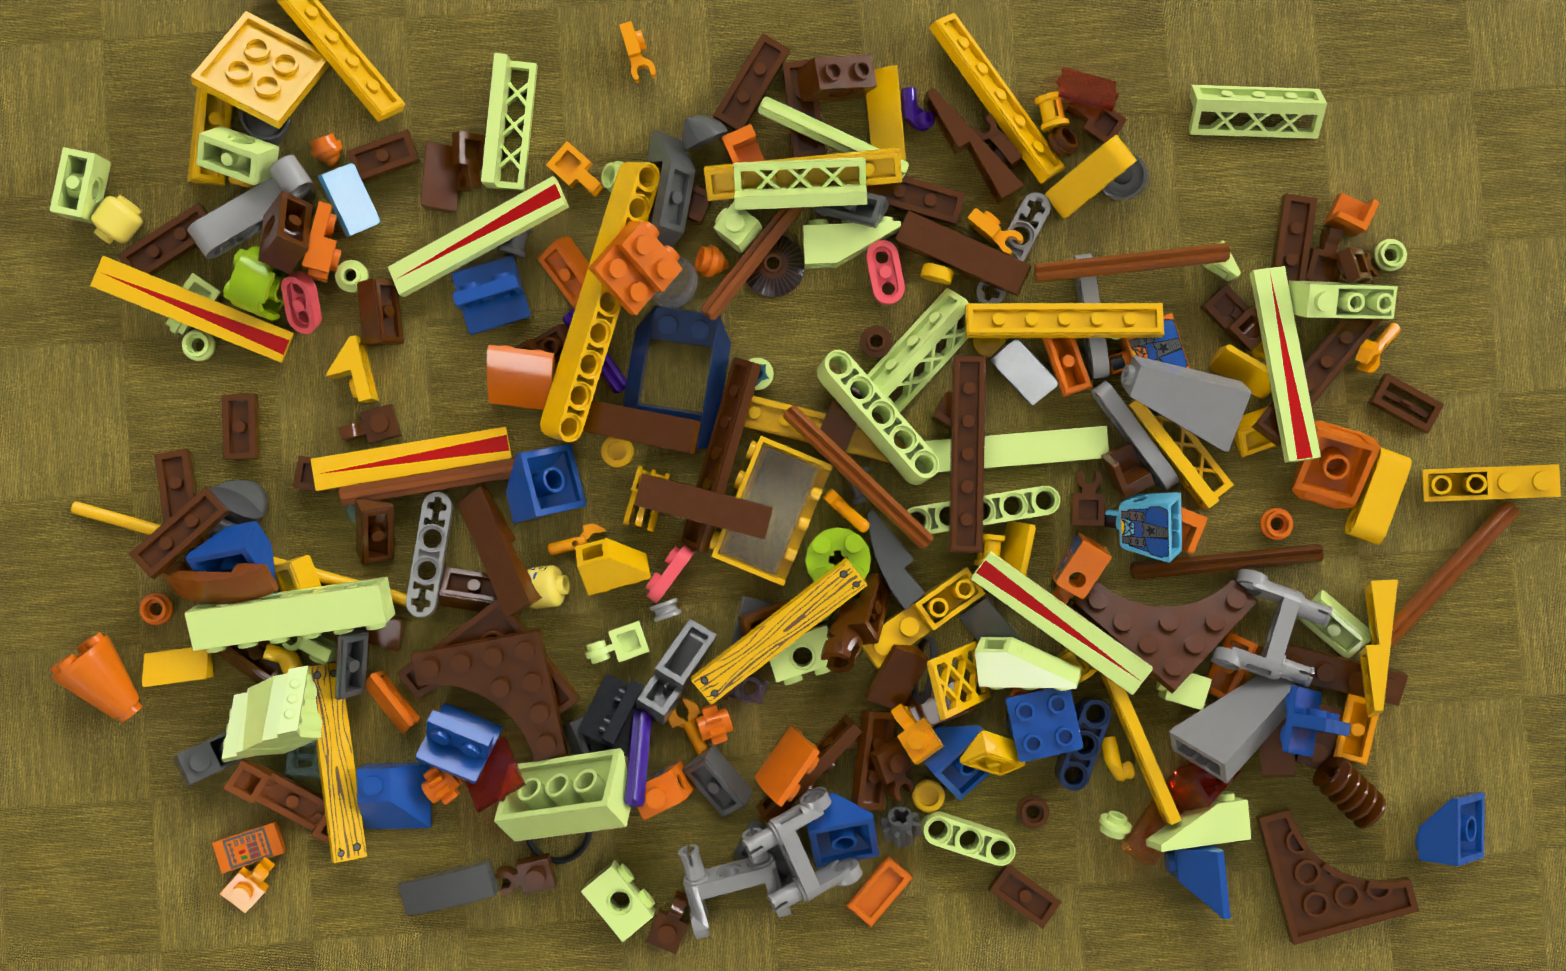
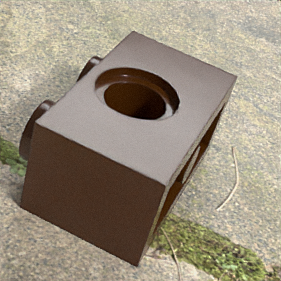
[797,55,877,102]
[258,191,313,274]

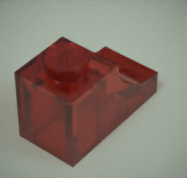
[1165,763,1240,812]

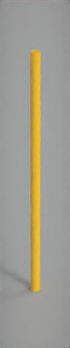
[71,501,417,607]

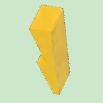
[1359,580,1398,717]

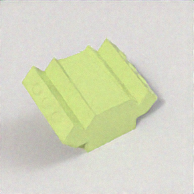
[221,666,322,762]

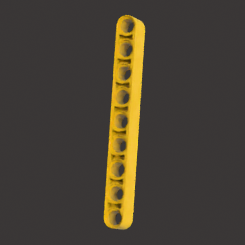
[540,162,660,442]

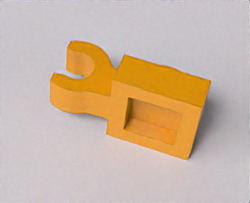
[619,21,656,83]
[546,141,604,198]
[967,208,1024,256]
[891,704,944,765]
[220,857,275,914]

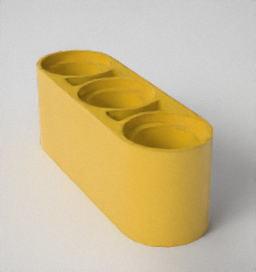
[1044,135,1137,220]
[1345,447,1412,545]

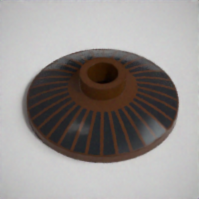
[746,235,805,298]

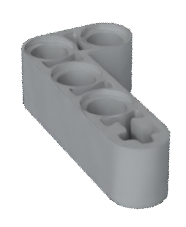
[187,155,317,259]

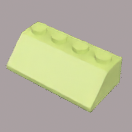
[494,748,631,842]

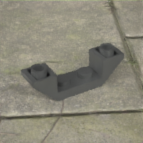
[647,130,696,247]

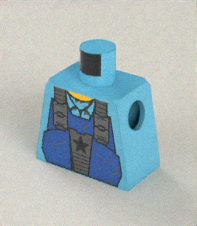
[1104,492,1182,562]

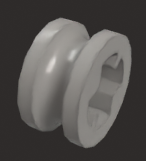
[649,597,682,622]

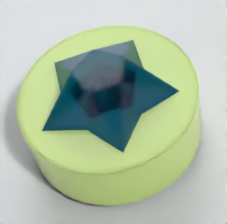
[748,358,774,391]

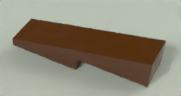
[924,88,1024,204]
[895,211,1031,296]
[582,400,701,454]
[634,473,773,539]
[457,485,542,618]

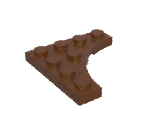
[1072,580,1257,694]
[397,599,580,714]
[410,628,568,761]
[1255,808,1419,945]

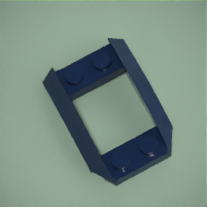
[623,305,732,449]

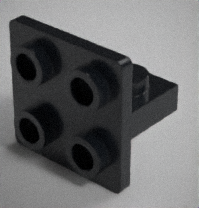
[578,674,655,757]

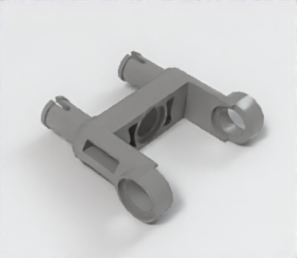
[1211,569,1333,688]
[742,787,862,915]
[678,828,792,940]

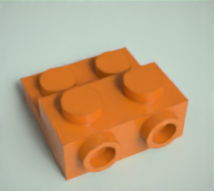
[302,201,342,283]
[588,221,683,315]

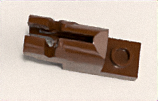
[821,572,891,673]

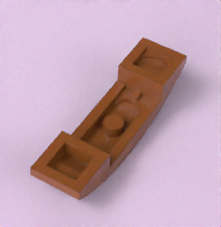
[160,561,279,604]
[223,759,329,844]

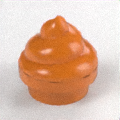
[309,132,343,168]
[695,245,729,278]

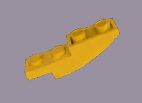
[1422,464,1561,502]
[862,567,985,669]

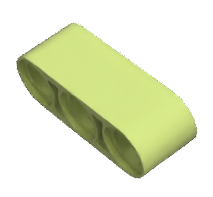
[921,811,1016,866]

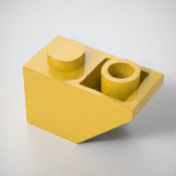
[575,538,651,596]

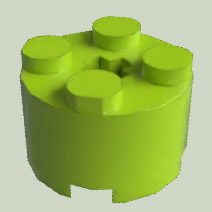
[223,246,298,321]
[805,527,871,582]

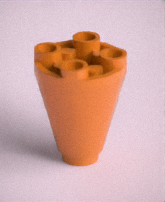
[49,632,143,723]

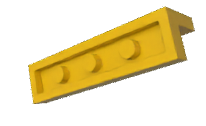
[1126,399,1234,509]

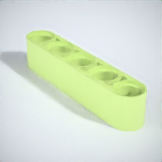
[817,350,940,485]
[906,486,1060,534]

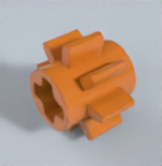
[695,703,734,745]
[421,767,462,805]

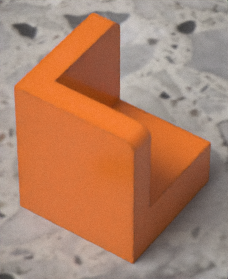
[721,124,765,164]
[1324,192,1380,237]
[1181,507,1208,554]

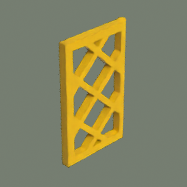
[927,641,991,720]

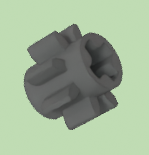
[881,806,922,848]

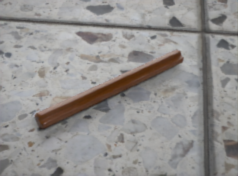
[1130,544,1324,580]

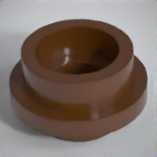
[1048,126,1078,157]
[860,326,892,358]
[1016,795,1049,828]

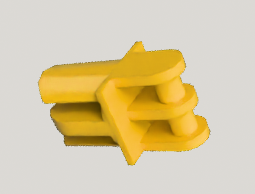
[623,465,670,532]

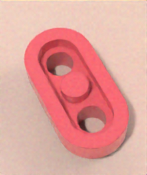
[866,240,905,305]
[281,271,322,334]
[645,544,695,604]

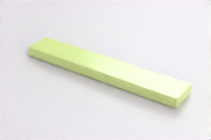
[915,426,1109,474]

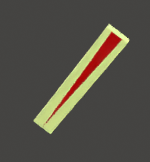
[388,176,569,297]
[1250,266,1321,463]
[970,551,1153,695]

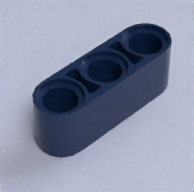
[1054,696,1111,791]

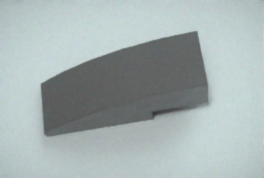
[866,510,925,610]
[636,619,717,725]
[398,859,499,916]

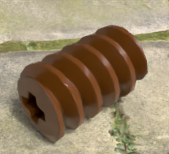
[1313,757,1386,829]

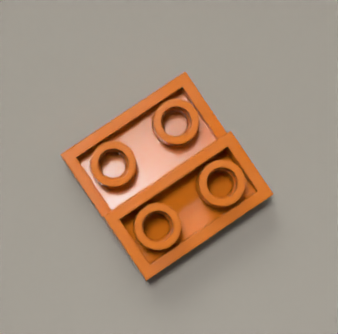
[487,345,556,410]
[754,725,820,807]

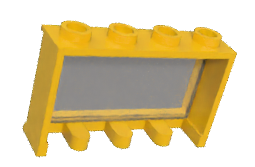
[709,436,833,586]

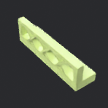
[481,53,538,192]
[1189,85,1327,139]
[733,157,867,210]
[867,288,969,413]

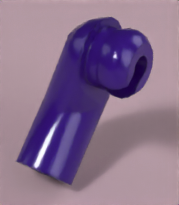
[901,87,935,131]

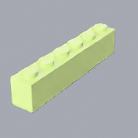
[184,577,395,653]

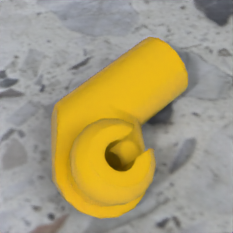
[263,643,303,674]
[1101,736,1135,781]

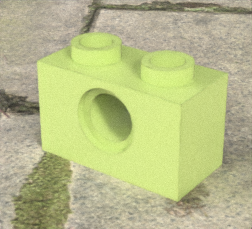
[196,126,279,186]
[49,147,111,224]
[770,623,831,685]
[581,860,656,942]

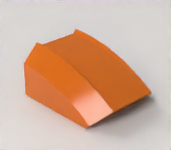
[1292,420,1381,509]

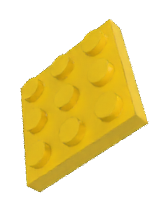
[191,11,330,129]

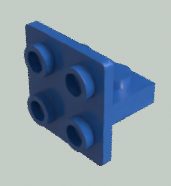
[452,256,531,335]
[1280,685,1351,757]
[1005,688,1083,762]
[416,703,502,784]

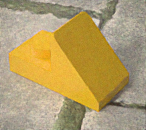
[326,335,379,404]

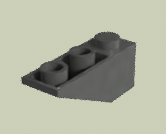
[173,732,246,787]

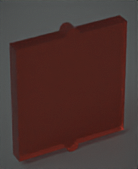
[1056,67,1119,112]
[465,737,526,812]

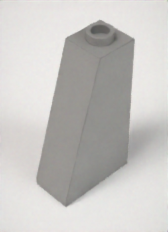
[1121,355,1252,452]
[1169,675,1297,783]

